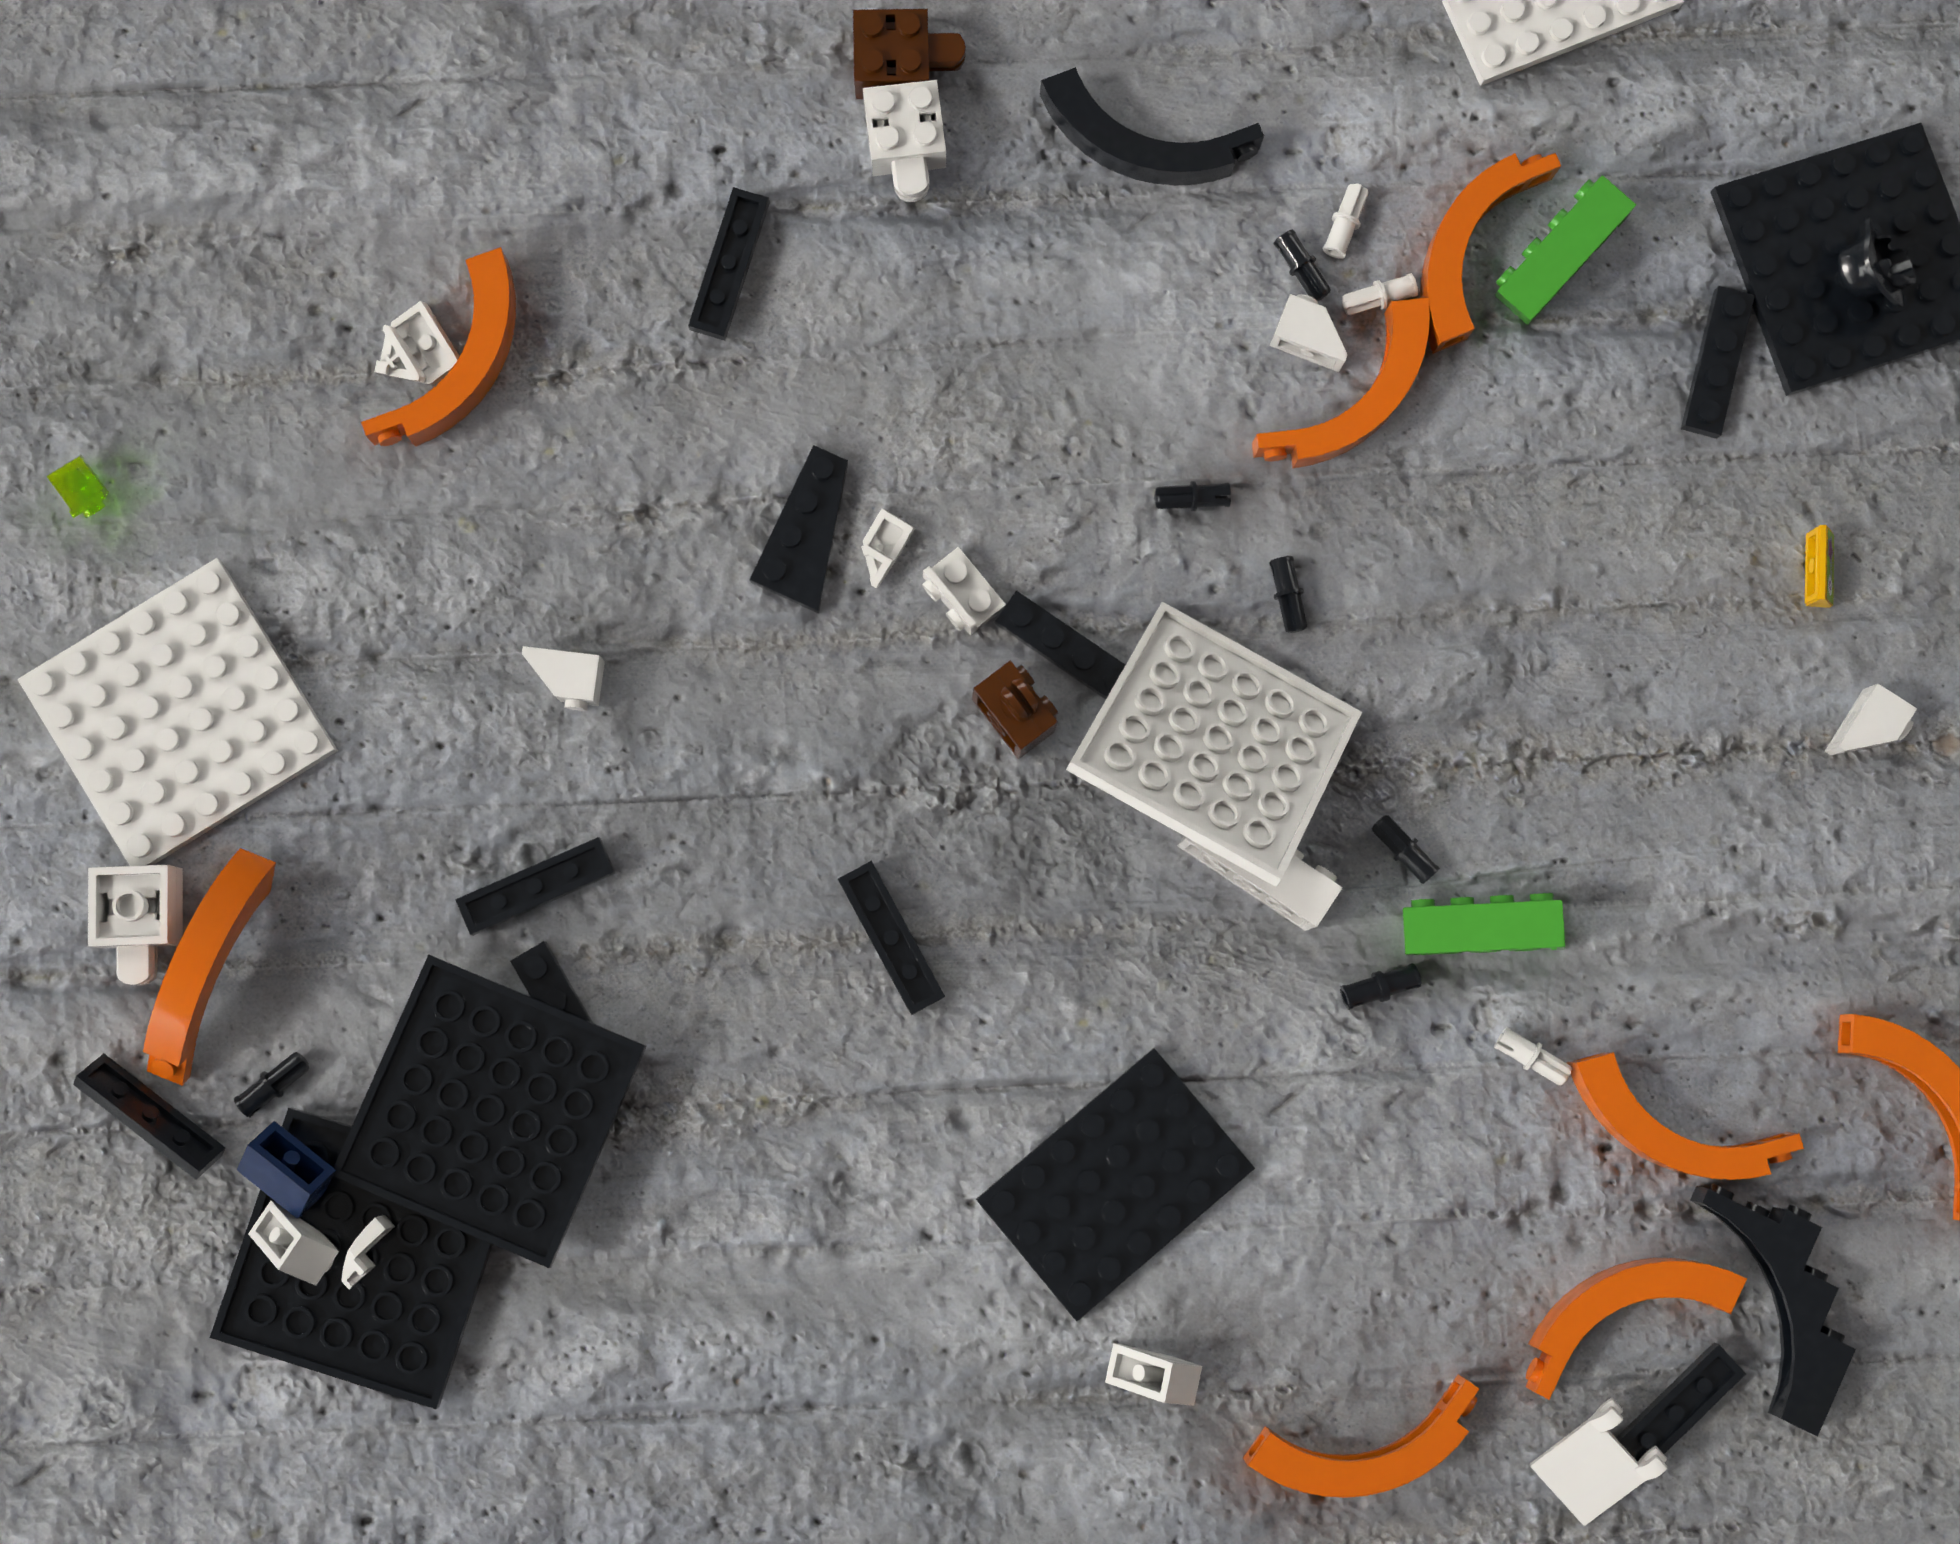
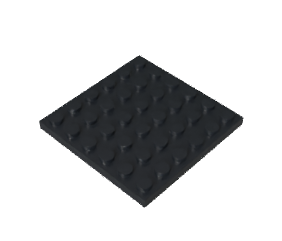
[1710,123,1960,396]
[333,955,647,1268]
[209,1107,493,1409]

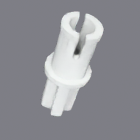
[1323,183,1369,259]
[1342,273,1418,316]
[1494,1027,1572,1085]

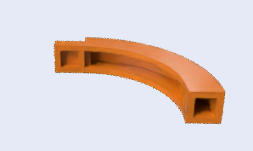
[1420,153,1561,354]
[361,247,516,446]
[1252,298,1430,468]
[143,848,276,1086]
[1838,1014,1960,1221]
[1566,1052,1804,1180]
[1525,1258,1747,1400]
[1243,1374,1479,1498]

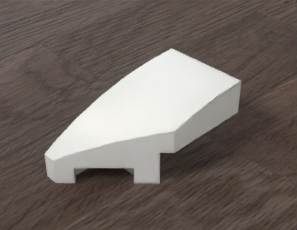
[861,508,916,588]
[341,1215,395,1290]

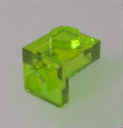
[46,454,109,518]

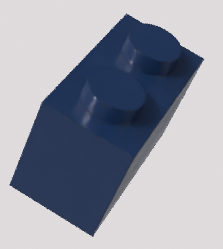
[237,1121,336,1219]

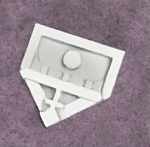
[374,301,459,385]

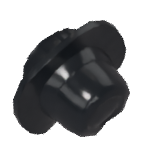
[1838,215,1916,308]

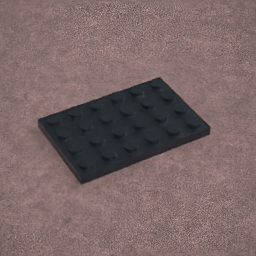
[976,1048,1255,1322]

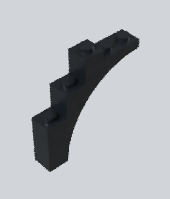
[1690,1184,1856,1437]

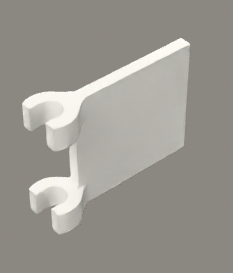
[1530,1398,1668,1526]

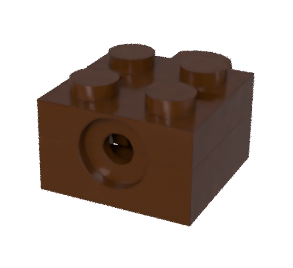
[853,9,966,99]
[972,660,1059,759]

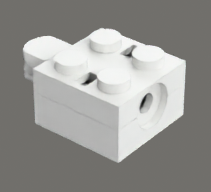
[863,80,946,202]
[88,865,183,986]

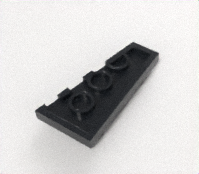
[749,445,848,613]

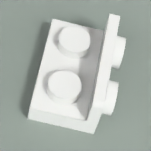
[922,547,1006,636]

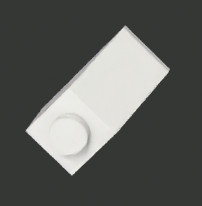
[1269,294,1348,372]
[522,646,605,711]
[1825,684,1917,755]
[248,1200,339,1285]
[1105,1343,1202,1406]

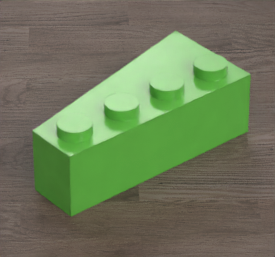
[1495,175,1636,325]
[1403,893,1565,955]

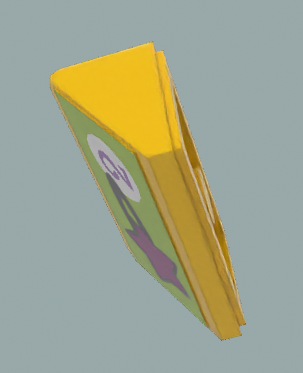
[1805,525,1834,608]

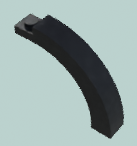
[1040,67,1264,186]

